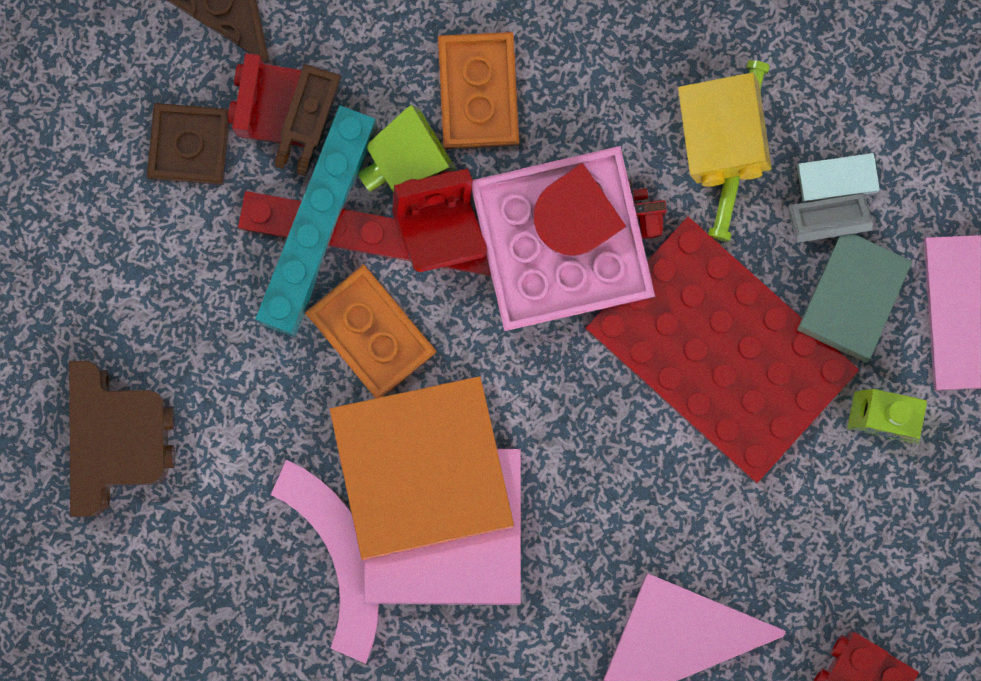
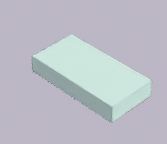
[797,153,880,203]

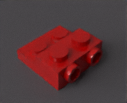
[813,631,919,681]

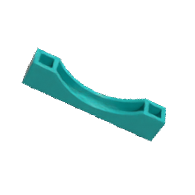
[255,105,378,338]

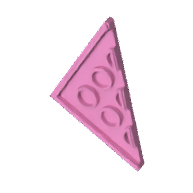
[603,573,786,681]

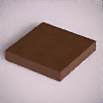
[147,103,229,185]

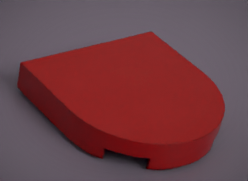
[534,162,627,256]

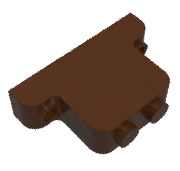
[69,361,175,518]

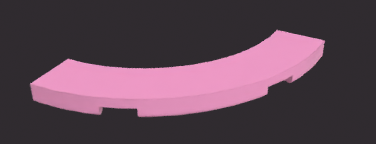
[271,460,379,664]

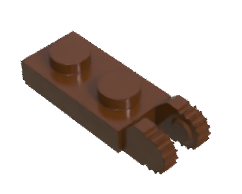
[275,64,342,176]

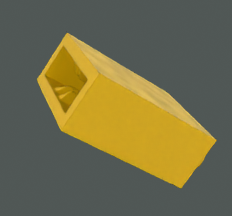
[678,72,772,187]

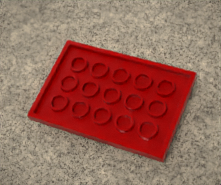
[585,216,859,484]

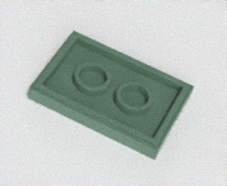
[797,234,912,363]

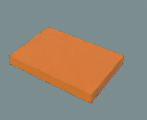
[438,32,519,149]
[305,264,437,398]

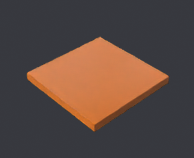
[329,376,514,561]

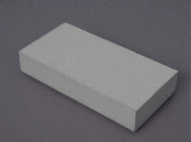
[789,193,873,243]

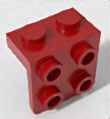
[228,53,305,147]
[392,169,487,272]

